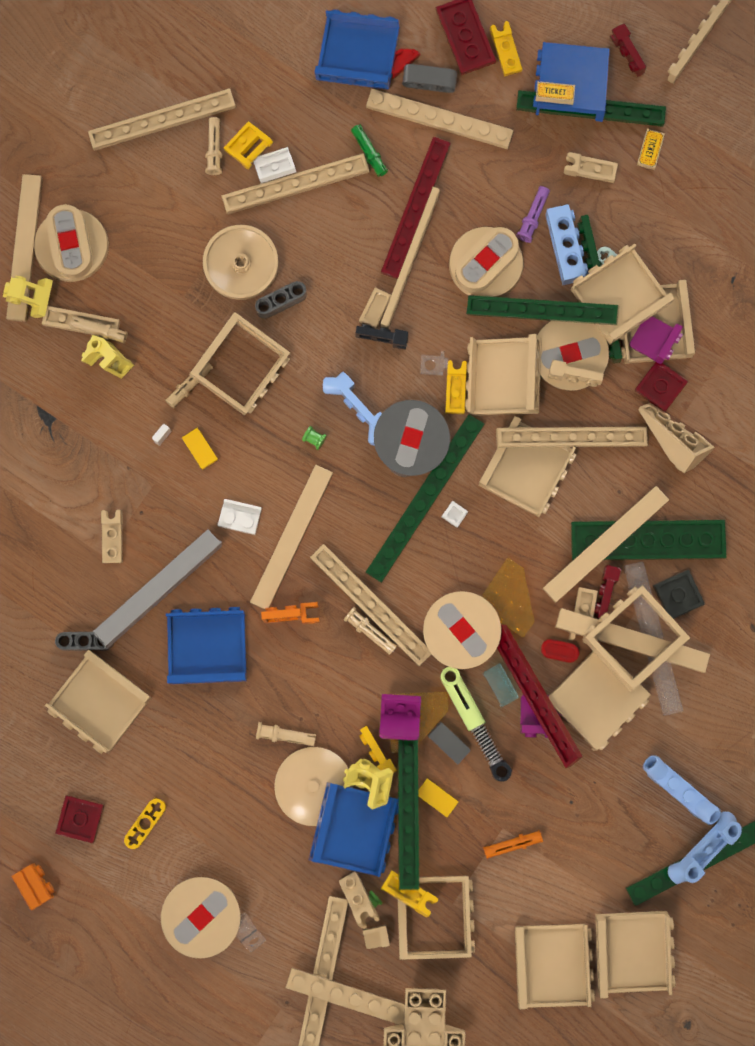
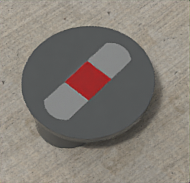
[374,400,450,477]

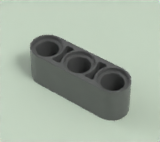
[402,64,458,93]
[255,281,307,319]
[55,632,114,651]

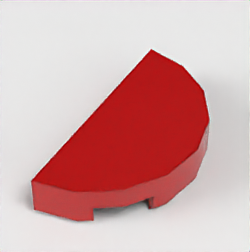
[391,48,420,79]

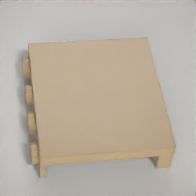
[570,244,675,344]
[619,280,695,364]
[465,334,541,416]
[478,416,577,517]
[45,650,151,754]
[548,650,650,751]
[595,911,675,998]
[514,924,595,1009]

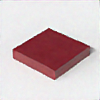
[634,362,688,412]
[55,795,104,843]

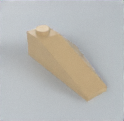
[638,403,715,473]

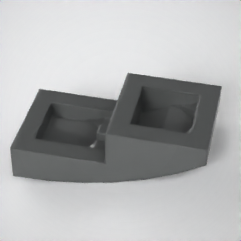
[427,722,471,764]

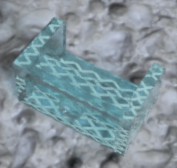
[482,664,519,708]

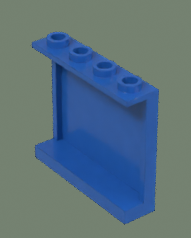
[315,10,400,90]
[533,42,609,122]
[166,607,247,684]
[309,782,398,877]

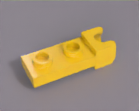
[490,21,522,77]
[445,360,467,414]
[359,726,397,773]
[381,871,438,917]

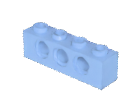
[545,204,588,285]

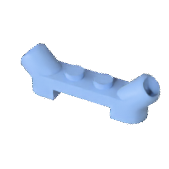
[323,371,382,445]
[643,755,721,825]
[668,812,742,884]

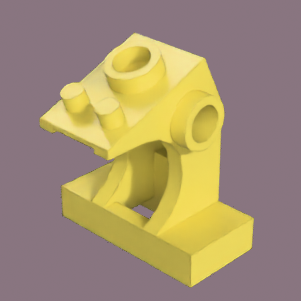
[3,276,53,318]
[82,335,134,379]
[343,759,394,810]

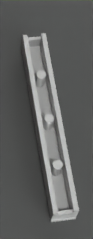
[93,530,222,649]

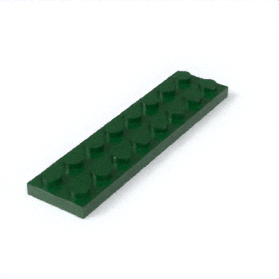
[571,520,727,561]

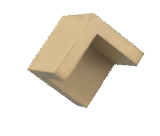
[363,925,390,949]

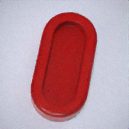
[541,639,580,663]

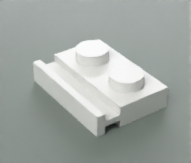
[253,147,296,183]
[218,499,262,535]

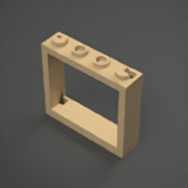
[189,312,290,415]
[583,585,690,691]
[398,875,475,960]

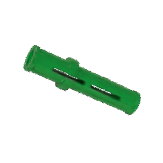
[351,124,388,177]

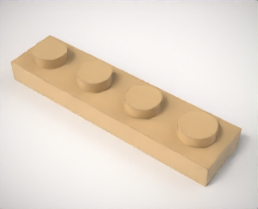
[42,306,120,337]

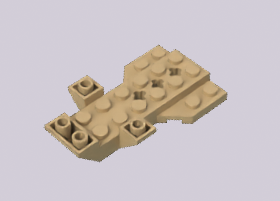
[384,988,465,1046]

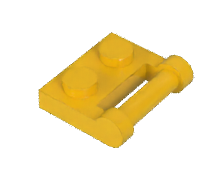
[224,121,273,169]

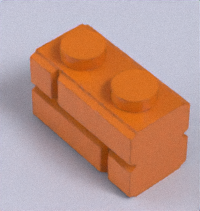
[11,863,55,911]

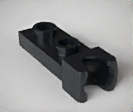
[355,324,409,350]

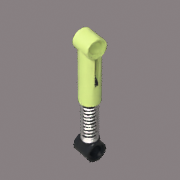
[440,667,512,782]

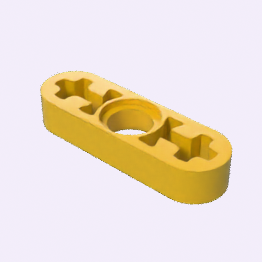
[124,799,166,849]

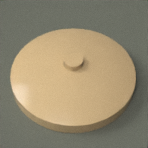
[203,225,279,300]
[275,747,353,826]

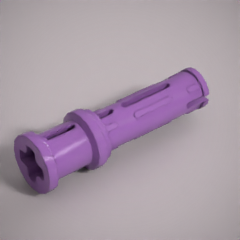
[516,186,550,243]

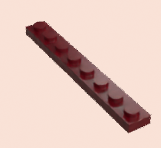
[381,137,451,280]
[497,624,583,768]

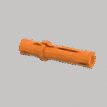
[483,830,543,859]

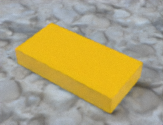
[182,428,218,470]
[418,778,458,817]

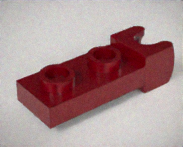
[610,24,646,77]
[594,565,621,619]

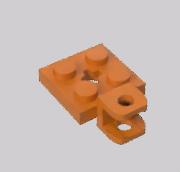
[261,602,320,625]

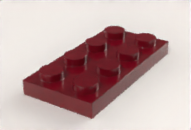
[435,0,496,75]

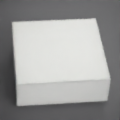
[152,424,172,446]
[442,501,468,528]

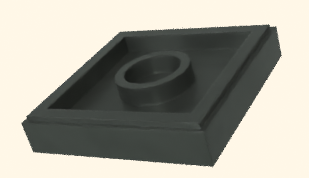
[653,569,705,619]

